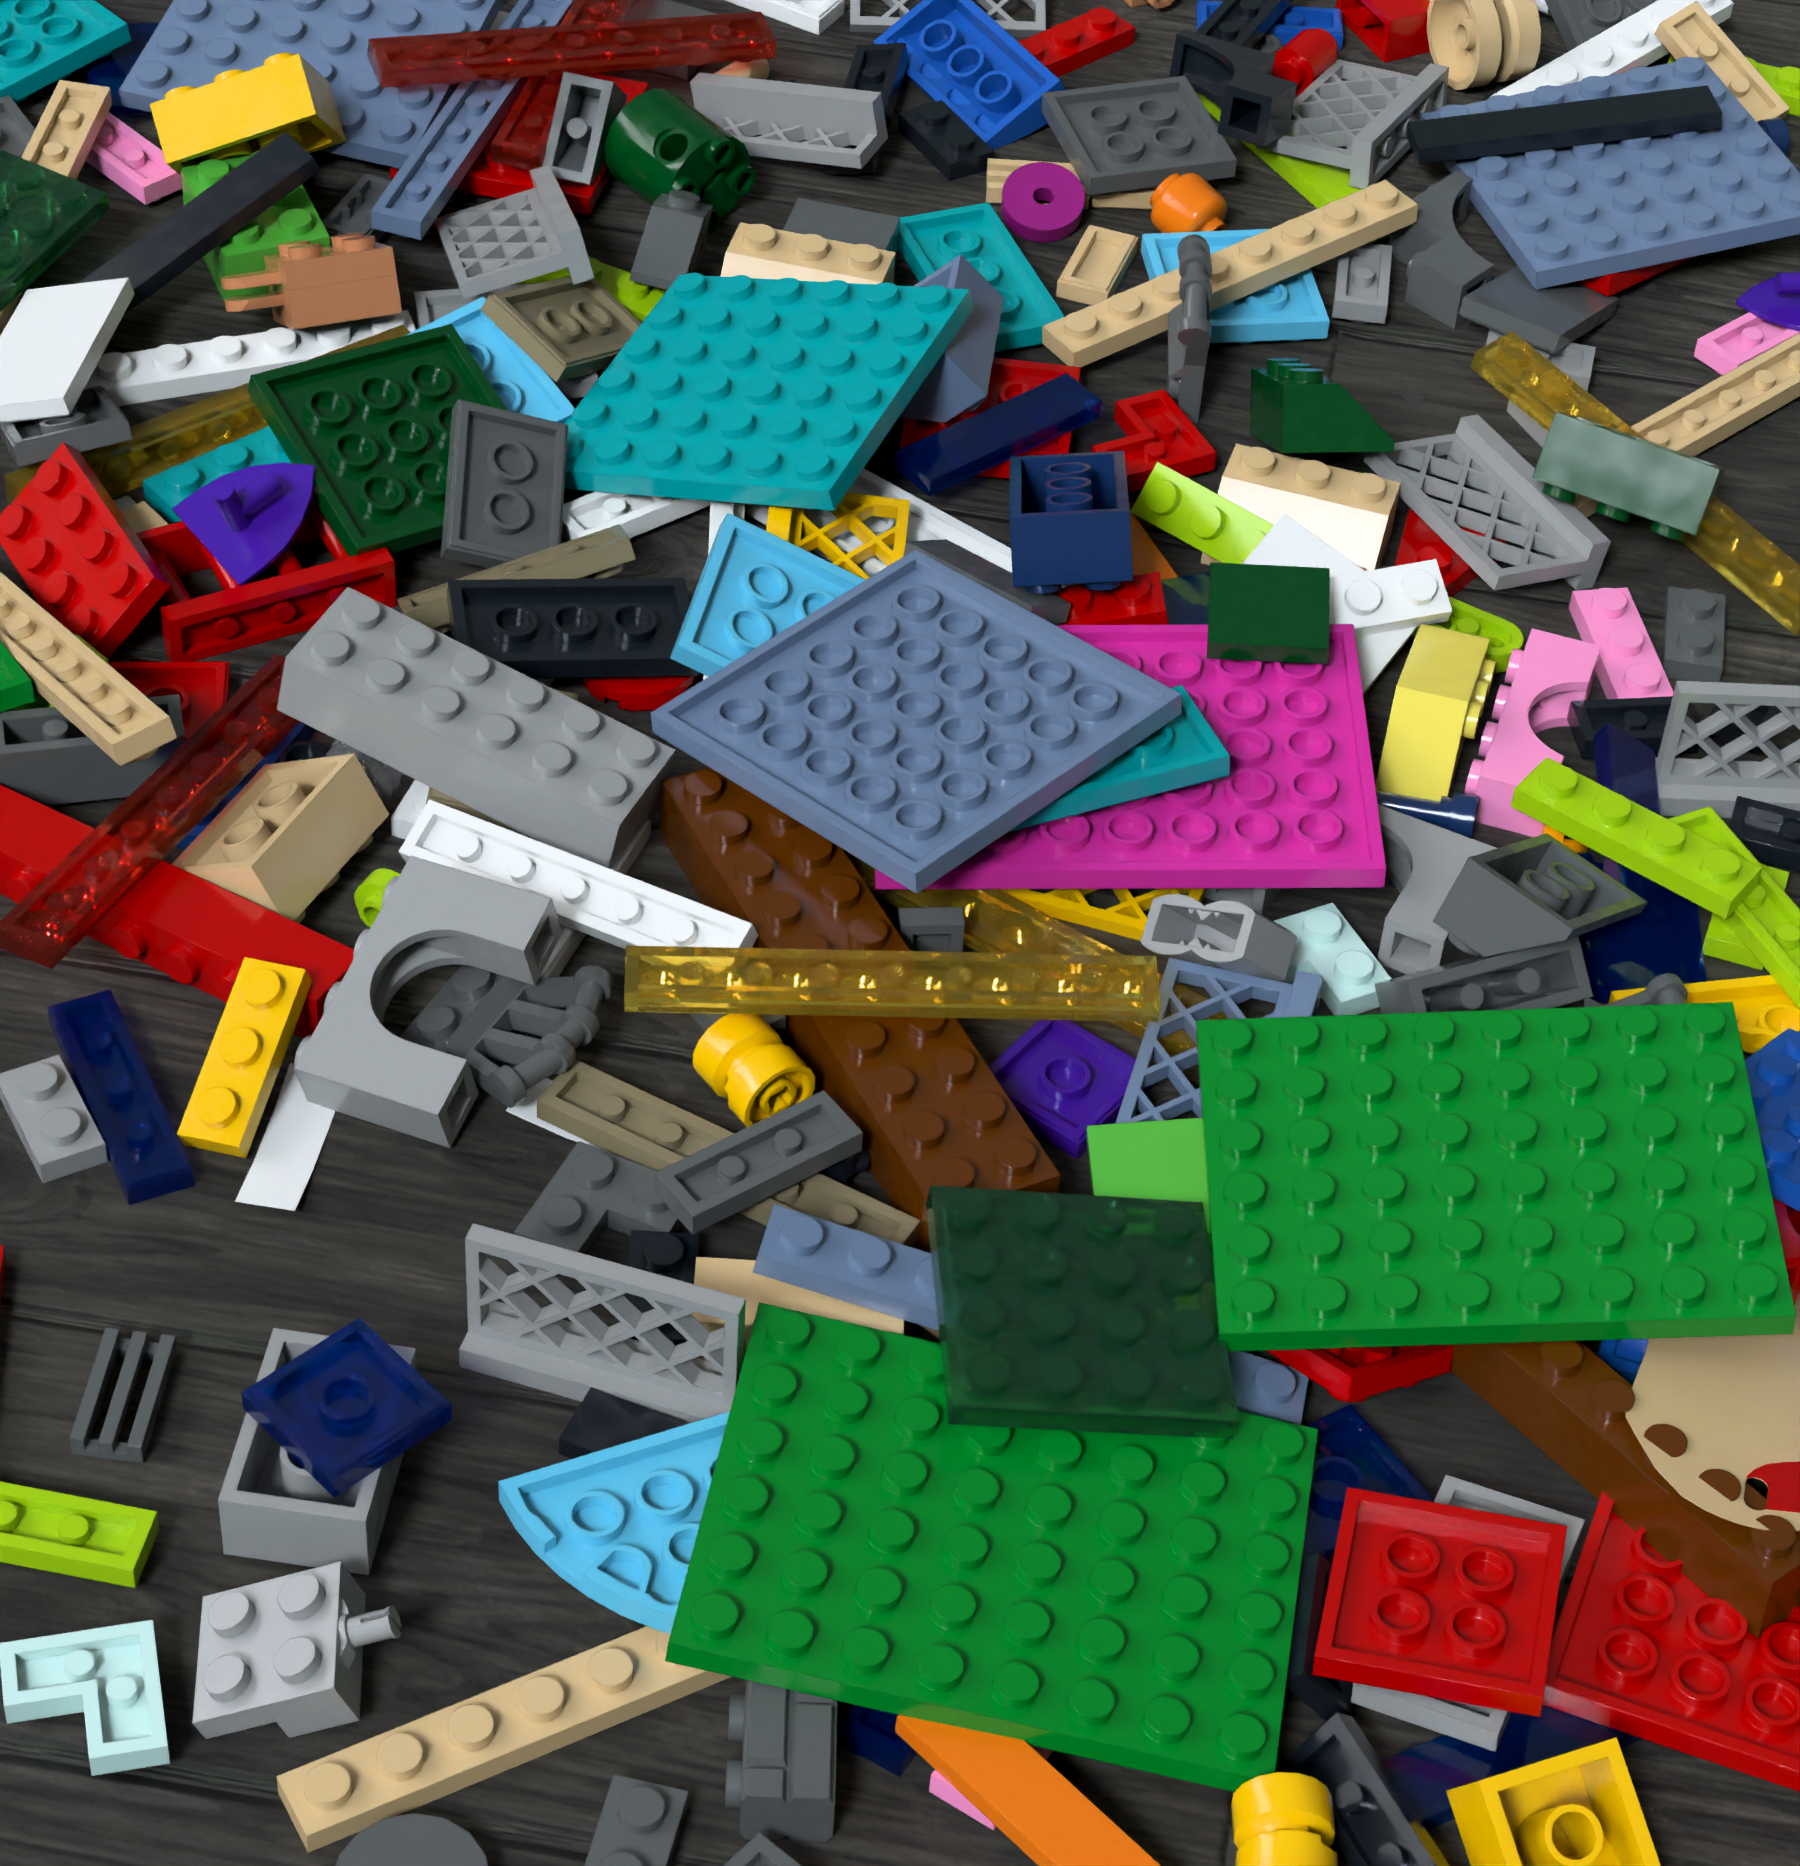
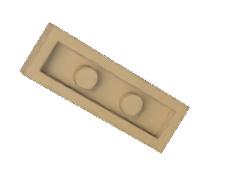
[1654,1,1790,122]

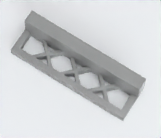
[690,72,888,169]

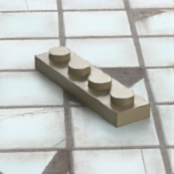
[397,524,636,634]

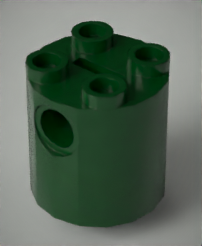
[604,89,756,235]

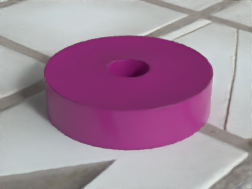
[1001,162,1085,243]

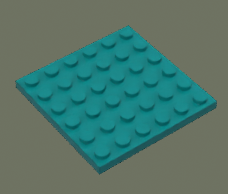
[564,273,974,511]

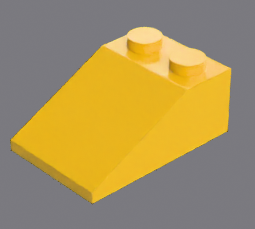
[1446,1737,1661,1866]

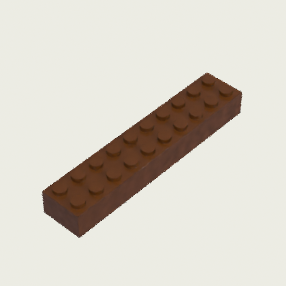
[660,767,1061,1262]

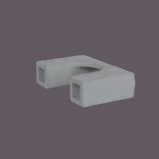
[1204,804,1497,975]
[294,855,562,1148]

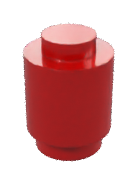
[1272,28,1338,95]

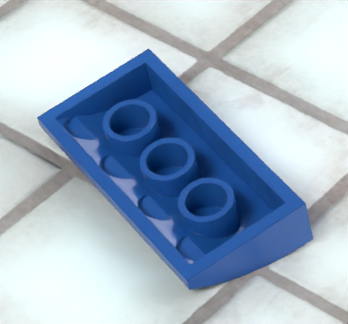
[873,0,1065,149]

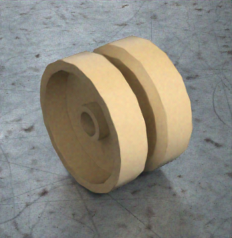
[1427,0,1541,90]

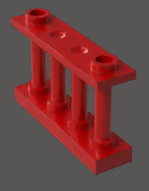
[136,498,397,662]

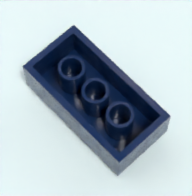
[1009,451,1133,594]

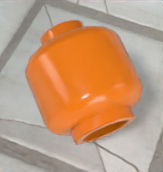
[1150,173,1227,233]

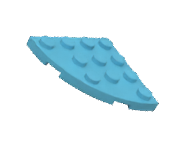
[498,1411,730,1634]

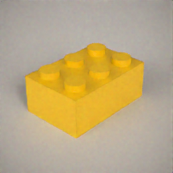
[150,53,346,175]

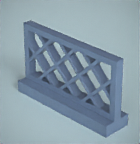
[1115,958,1323,1124]

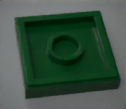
[1206,562,1330,664]

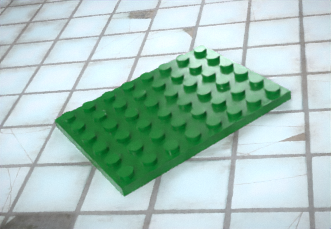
[1196,1002,1796,1352]
[665,1302,1318,1792]

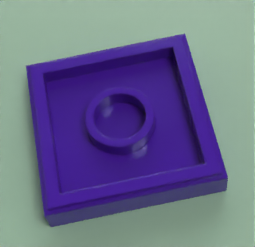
[988,1009,1154,1160]

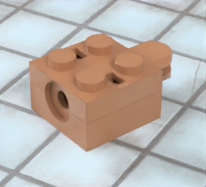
[221,232,402,330]

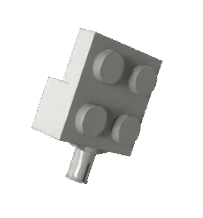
[192,1561,401,1739]

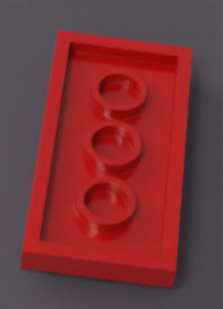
[0,442,171,659]

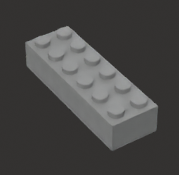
[277,587,676,869]

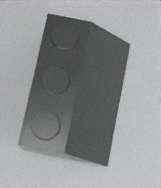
[1433,833,1648,957]

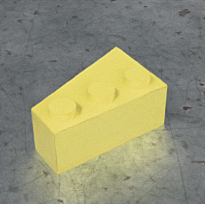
[1375,624,1496,801]

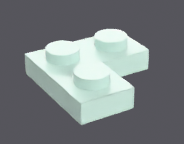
[1274,902,1392,1016]
[0,1620,170,1776]

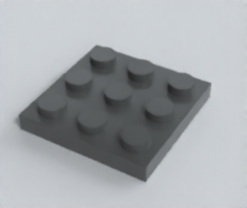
[1041,76,1237,195]

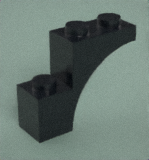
[1169,29,1297,147]

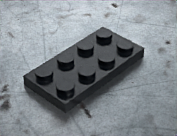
[447,578,699,679]

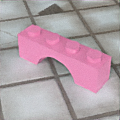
[1465,628,1601,837]

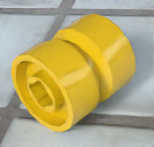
[693,1009,815,1127]
[1231,1772,1338,1866]

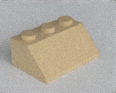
[720,222,896,284]
[1201,444,1401,571]
[172,753,390,924]

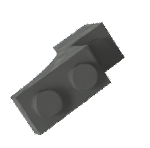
[1388,170,1494,329]

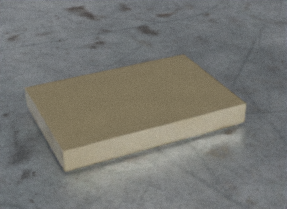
[481,276,641,383]

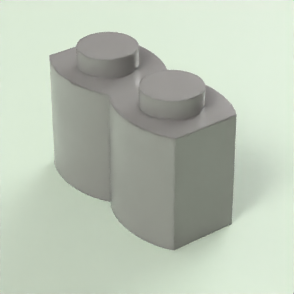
[1141,894,1297,982]

